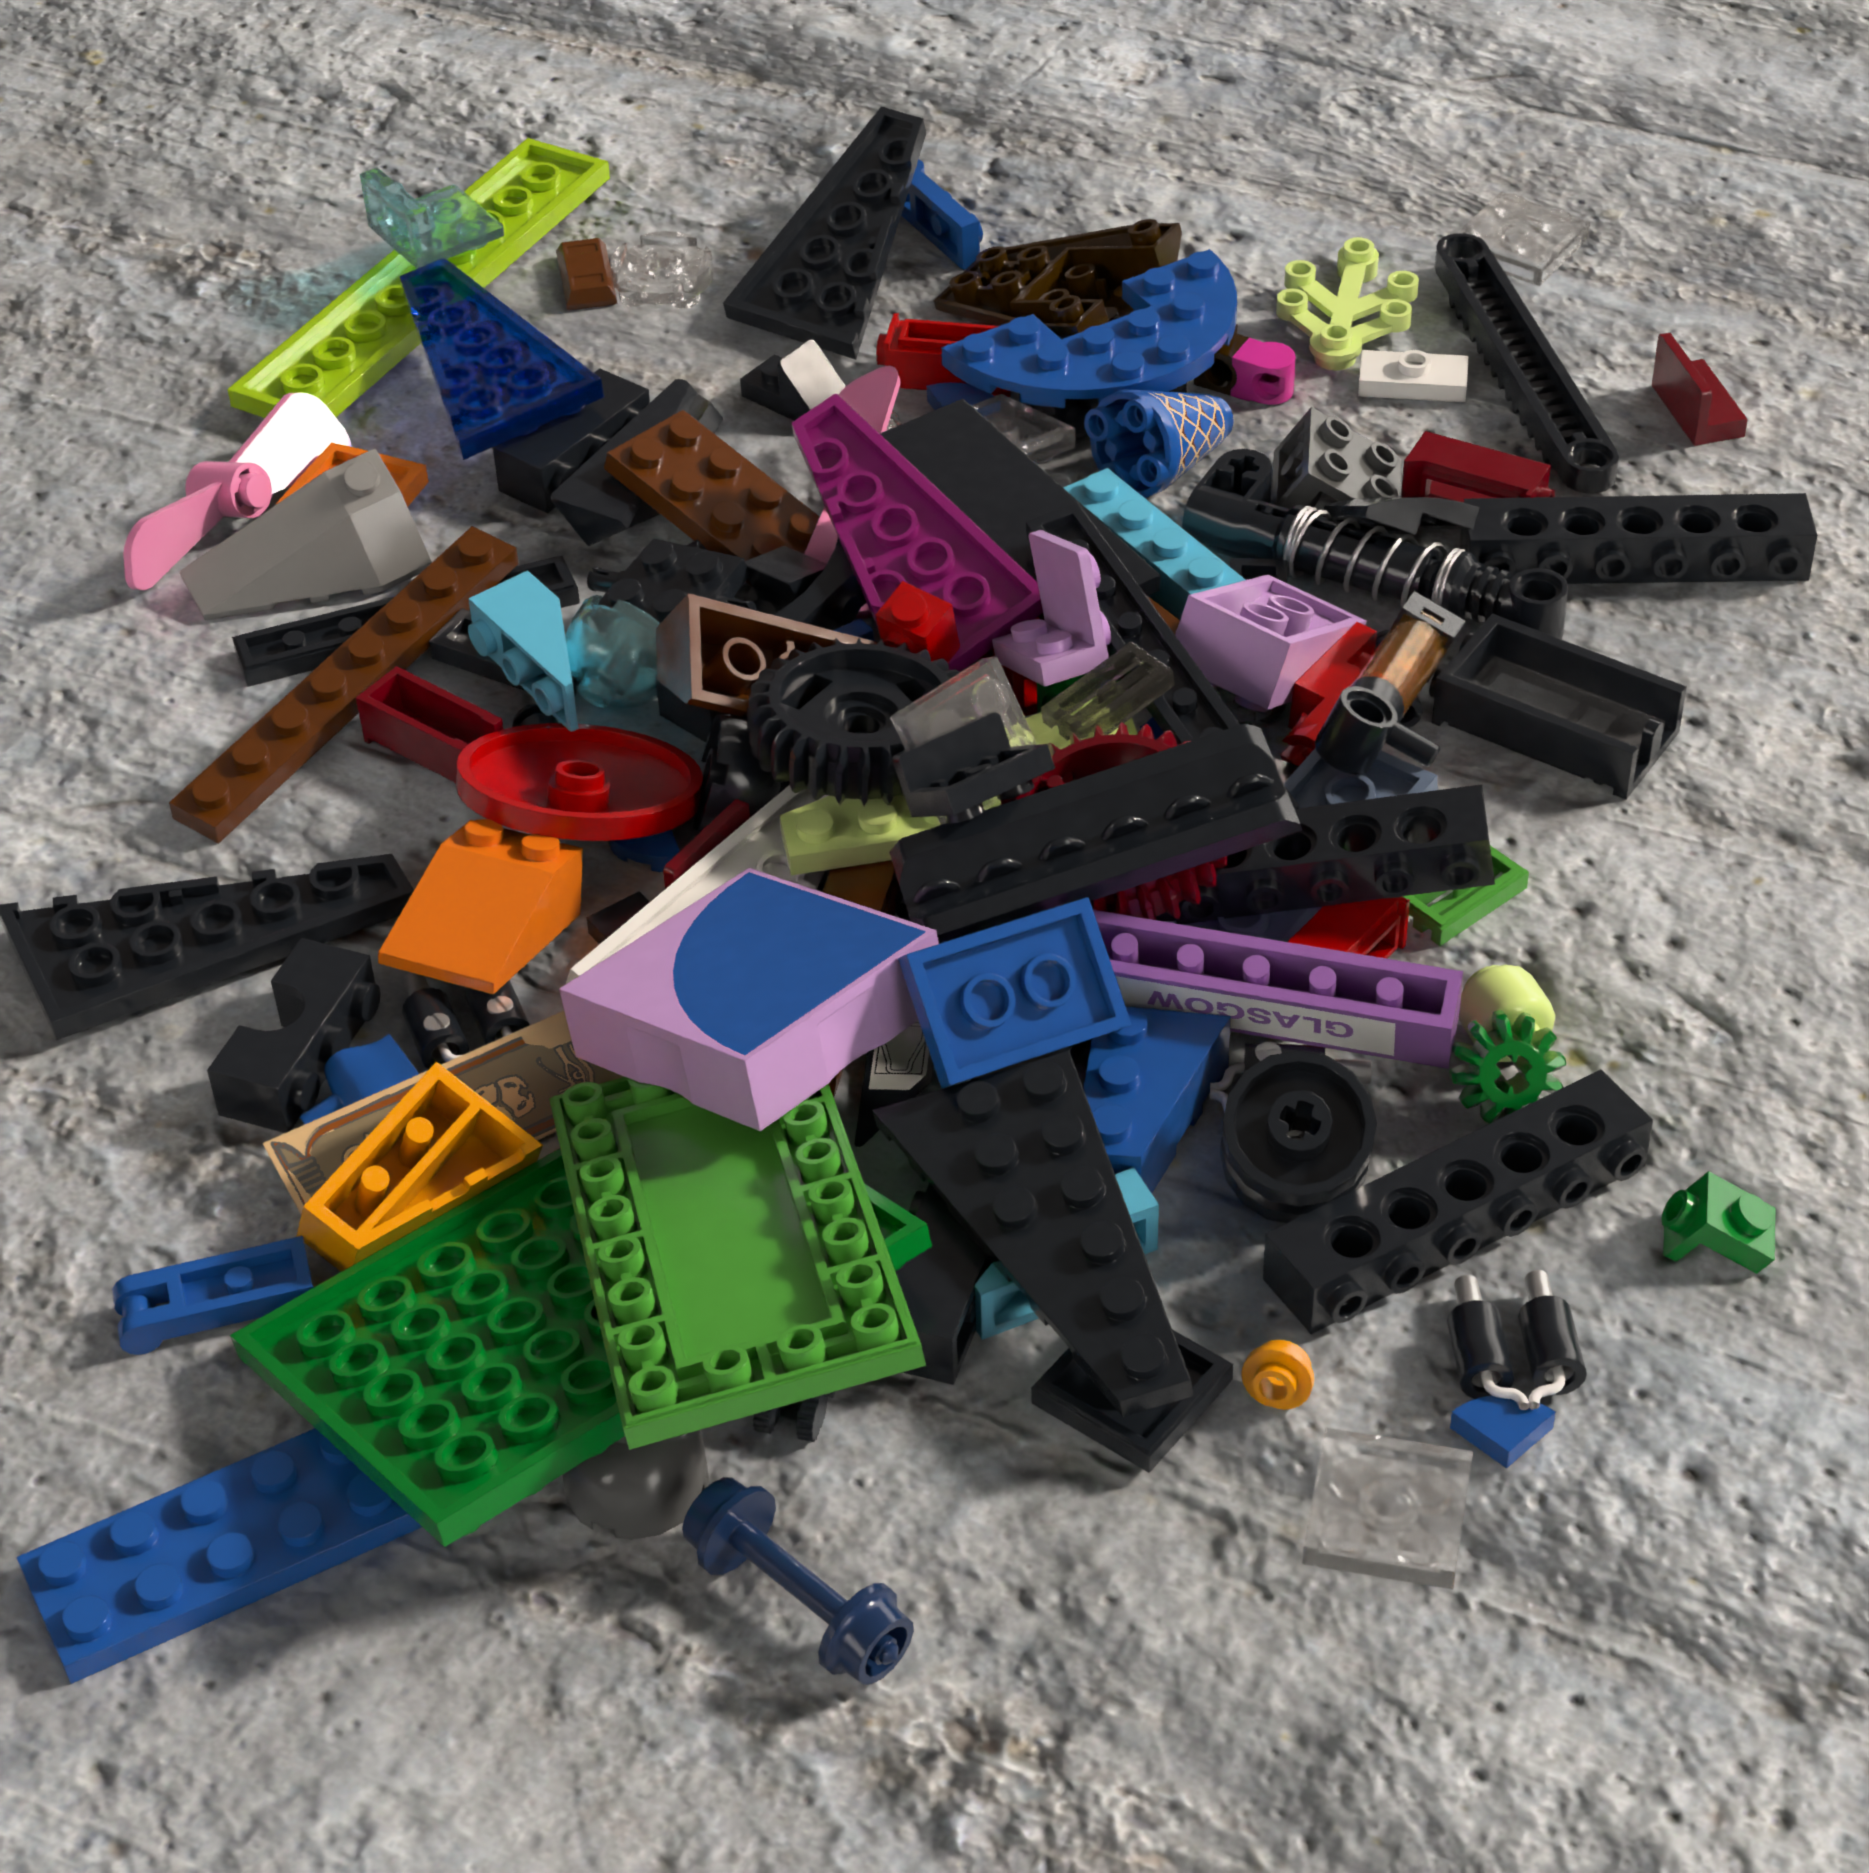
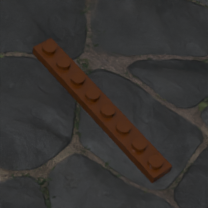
[169,526,519,844]

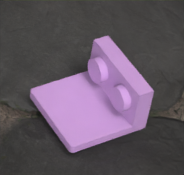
[992,530,1111,687]

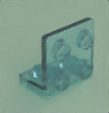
[360,167,504,270]

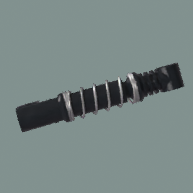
[1182,449,1569,639]

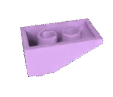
[1175,575,1367,712]

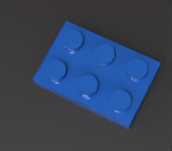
[898,897,1132,1088]

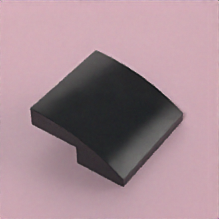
[1321,497,1480,534]

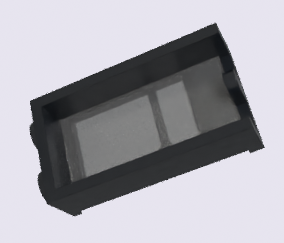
[1429,614,1687,800]

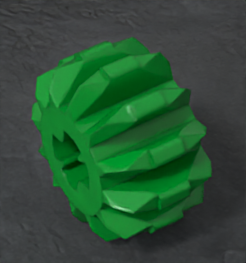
[1449,1010,1566,1123]

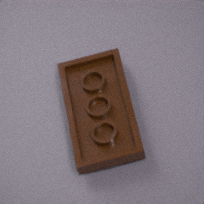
[604,410,820,587]

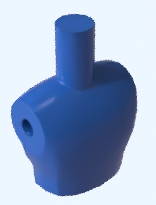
[300,1034,419,1125]

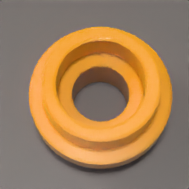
[1241,1340,1314,1410]

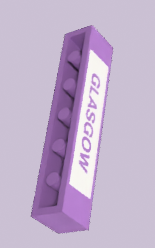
[1093,910,1463,1069]

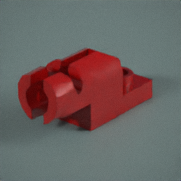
[1280,622,1378,766]

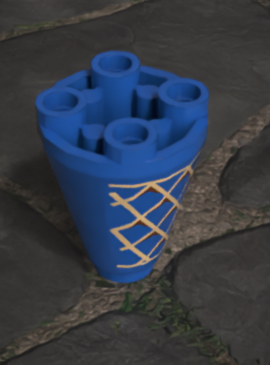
[1084,389,1234,499]

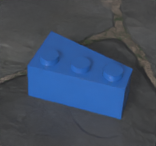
[1083,1007,1231,1193]

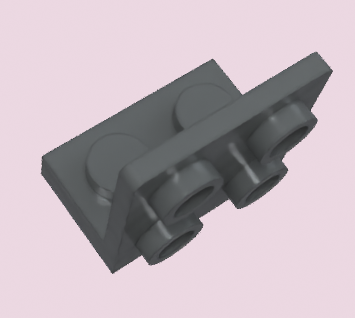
[1271,407,1401,509]

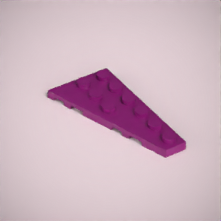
[791,393,1043,672]

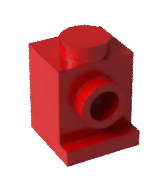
[875,581,960,663]

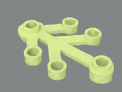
[1276,237,1419,371]

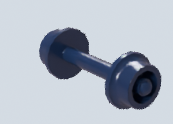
[682,1477,914,1685]

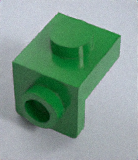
[1661,1171,1776,1274]

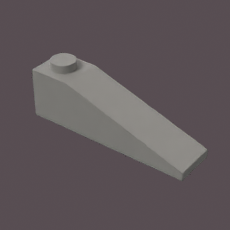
[179,448,432,620]

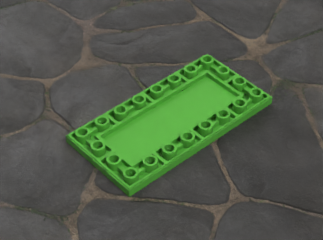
[549,1077,926,1450]

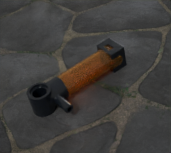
[1314,591,1465,775]

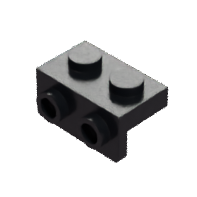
[892,712,1055,824]

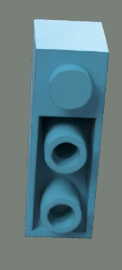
[468,570,578,732]

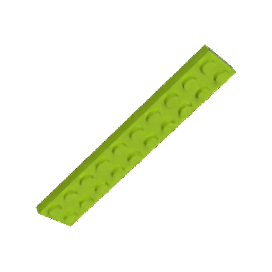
[227,138,610,418]

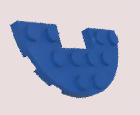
[941,249,1237,408]

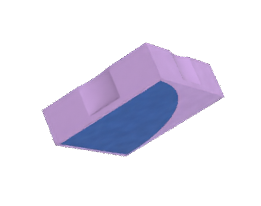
[559,868,939,1131]

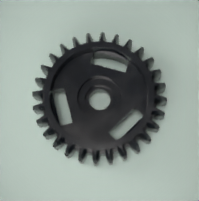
[747,637,976,806]

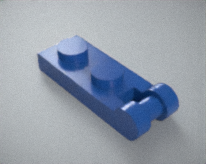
[901,159,983,270]
[112,1236,314,1355]

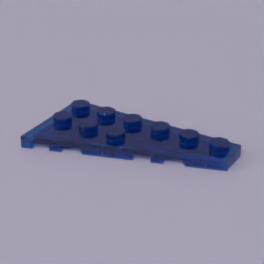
[399,258,605,460]

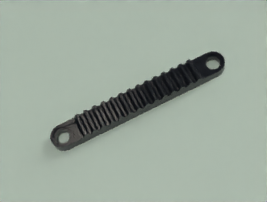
[1435,233,1619,494]

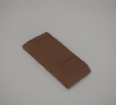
[556,238,618,310]

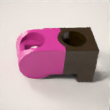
[1194,324,1296,405]

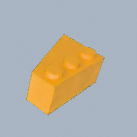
[296,1062,543,1272]

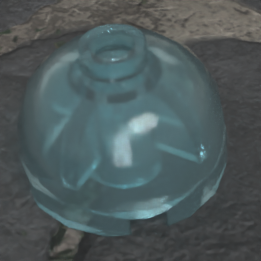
[565,595,660,708]

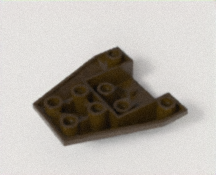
[933,219,1182,339]

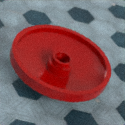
[456,723,703,841]

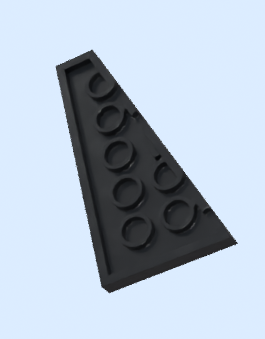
[723,106,926,360]

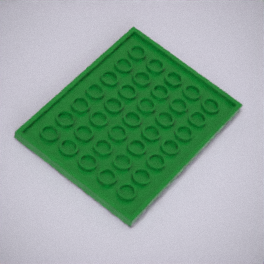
[230,1148,932,1547]

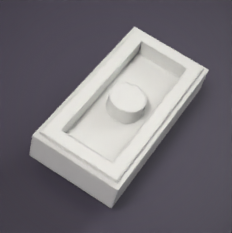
[1358,350,1468,402]

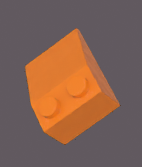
[378,819,583,995]

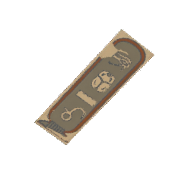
[262,1011,624,1214]

